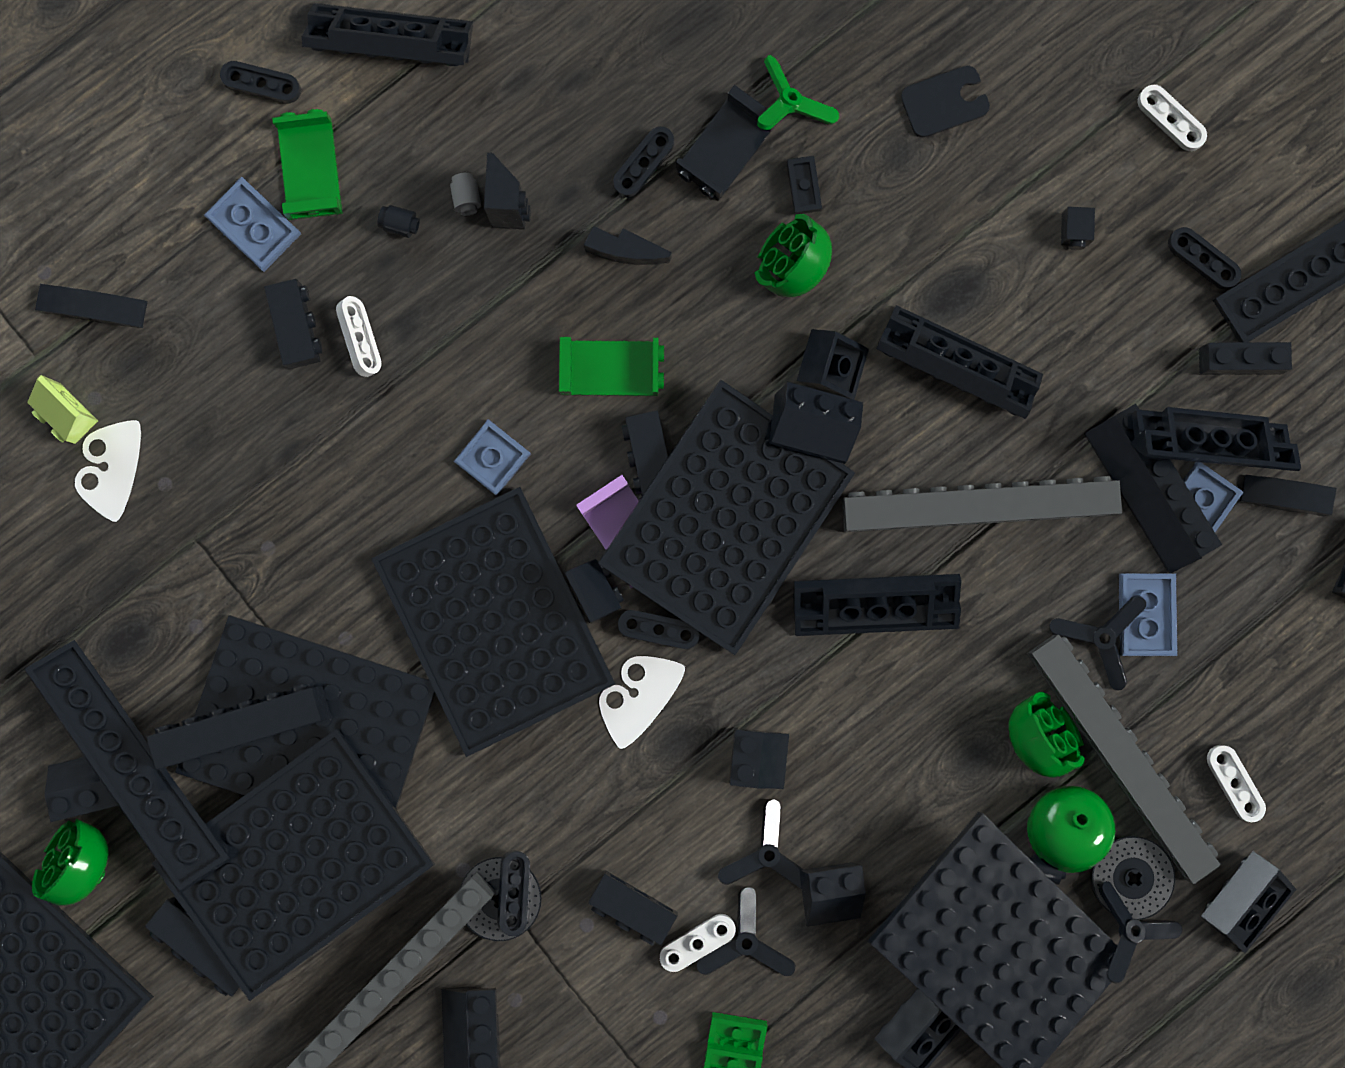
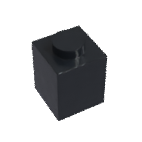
[1061,207,1095,250]

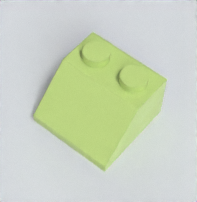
[27,375,98,444]

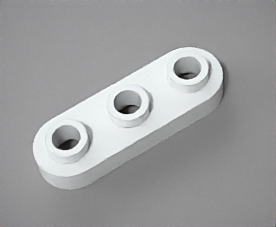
[1138,85,1207,151]
[336,296,381,377]
[1207,745,1266,822]
[660,914,736,972]

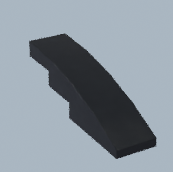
[35,284,148,328]

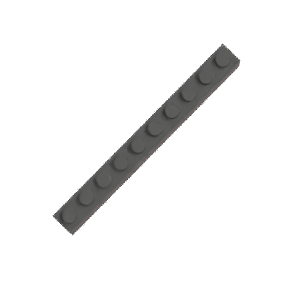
[842,476,1122,532]
[1026,635,1221,884]
[287,872,496,1068]

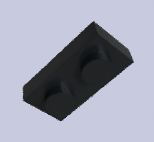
[787,156,822,215]

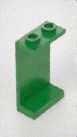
[272,109,342,220]
[559,337,664,396]

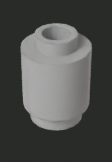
[450,173,481,216]

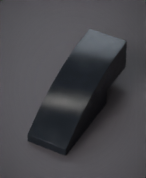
[584,226,672,265]
[1240,475,1337,517]

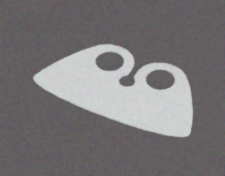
[75,420,141,522]
[599,656,685,749]

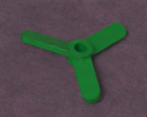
[757,55,839,130]

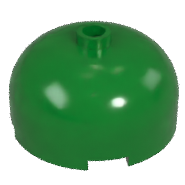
[755,214,832,298]
[1008,692,1085,777]
[1027,786,1115,873]
[32,819,108,906]

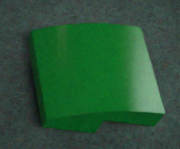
[704,1012,767,1068]

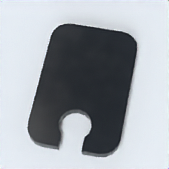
[901,66,990,138]

